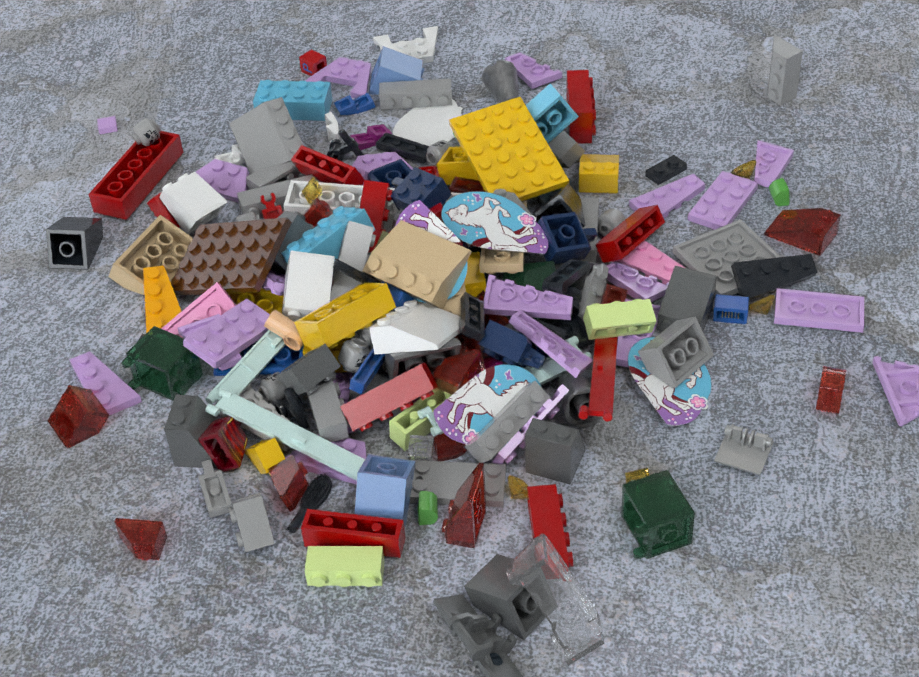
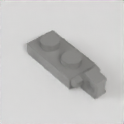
[578,264,609,319]
[198,459,232,518]

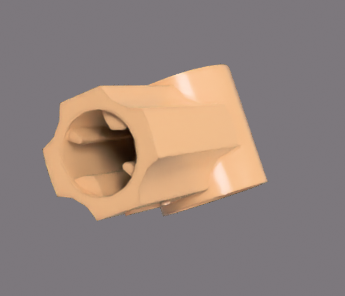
[264,310,304,351]

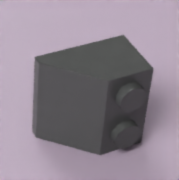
[275,344,340,395]

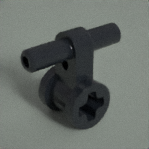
[327,129,364,162]
[273,388,309,429]

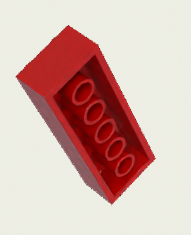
[88,131,184,220]

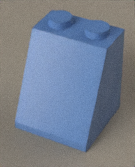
[368,46,424,95]
[355,454,416,528]

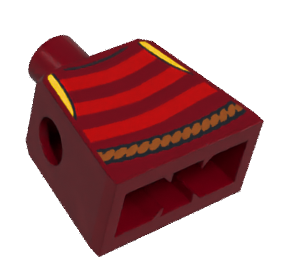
[198,416,248,472]

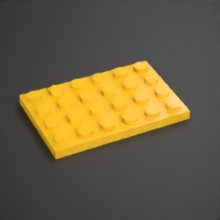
[449,97,569,201]

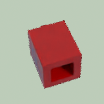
[299,49,327,76]

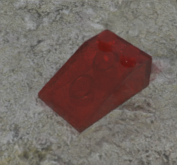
[764,208,841,256]
[442,463,487,549]

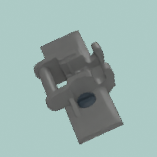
[433,594,523,677]

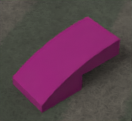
[350,124,392,150]

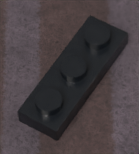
[376,133,429,164]
[460,292,485,342]

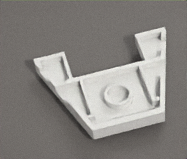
[373,26,438,63]

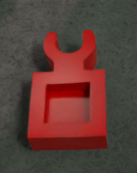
[260,193,283,219]

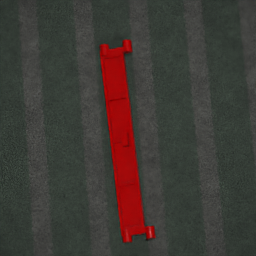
[579,337,618,422]

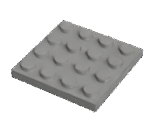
[673,219,781,296]

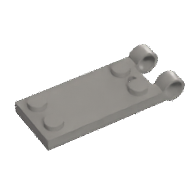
[392,455,506,507]

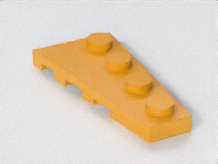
[143,265,182,338]

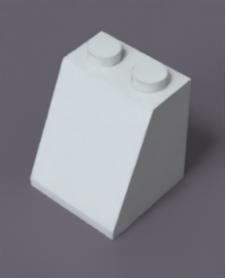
[159,172,227,234]
[282,251,335,321]

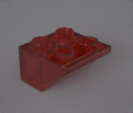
[47,385,110,448]

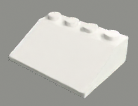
[370,300,461,354]

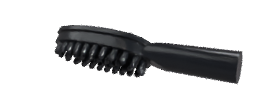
[333,258,381,284]
[287,474,333,533]

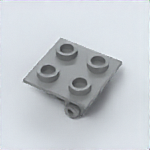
[714,424,774,475]

